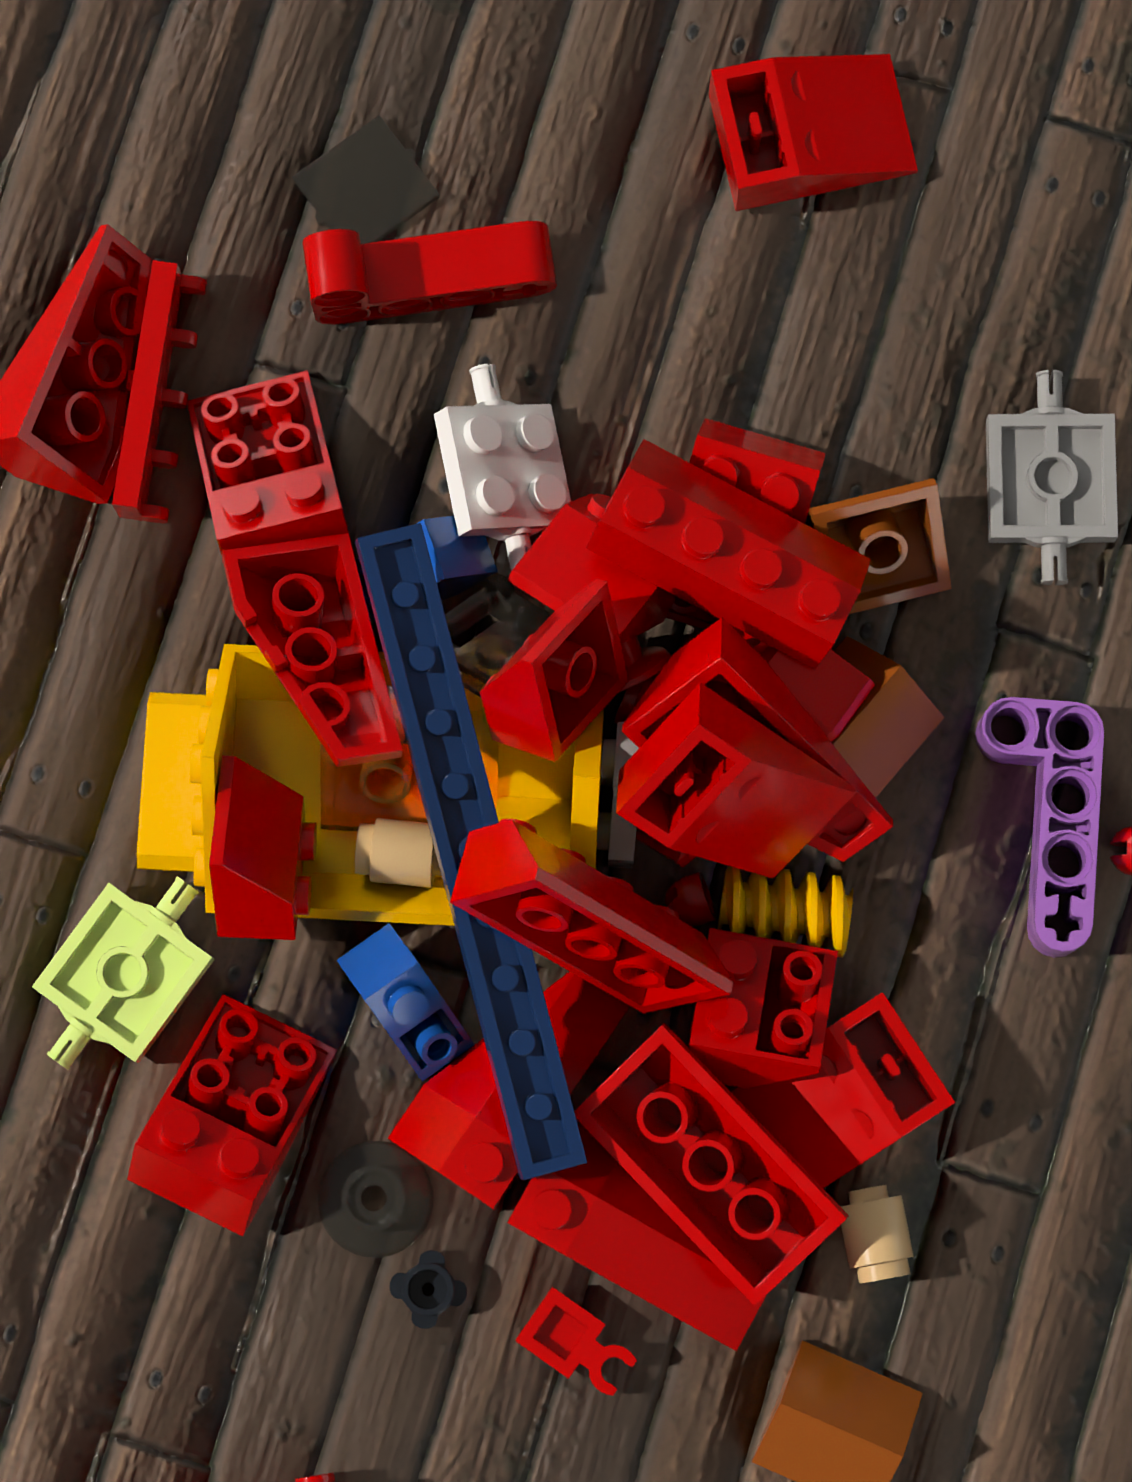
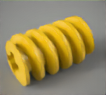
[718,866,853,958]

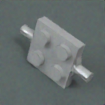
[986,370,1118,586]

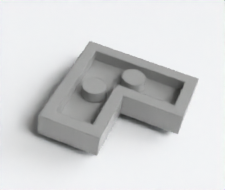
[597,722,639,869]

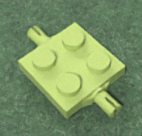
[32,876,215,1070]

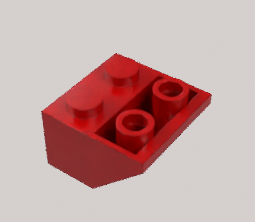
[688,928,838,1089]

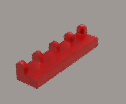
[112,260,207,524]

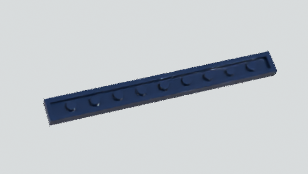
[355,523,587,1180]

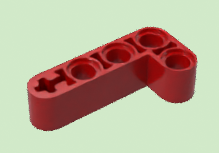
[302,221,557,325]

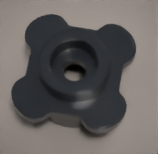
[389,1250,467,1329]

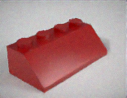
[586,439,871,669]
[450,819,734,1014]
[574,1023,849,1306]

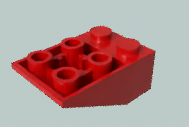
[709,54,918,211]
[187,370,355,556]
[666,418,826,629]
[616,682,856,878]
[731,992,955,1188]
[127,994,337,1237]

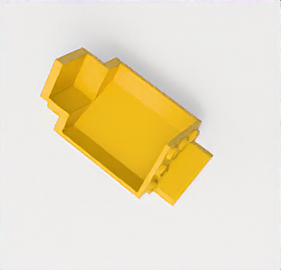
[137,644,604,926]

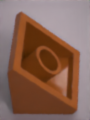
[806,478,952,614]
[831,636,945,798]
[751,1340,923,1482]

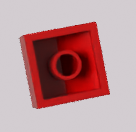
[507,493,677,644]
[480,578,629,762]
[209,756,317,940]

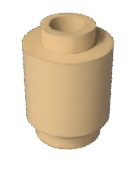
[355,818,442,888]
[841,1185,914,1284]

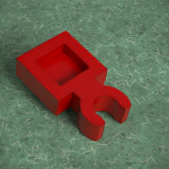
[515,1287,637,1396]

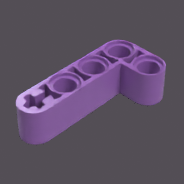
[975,697,1104,958]

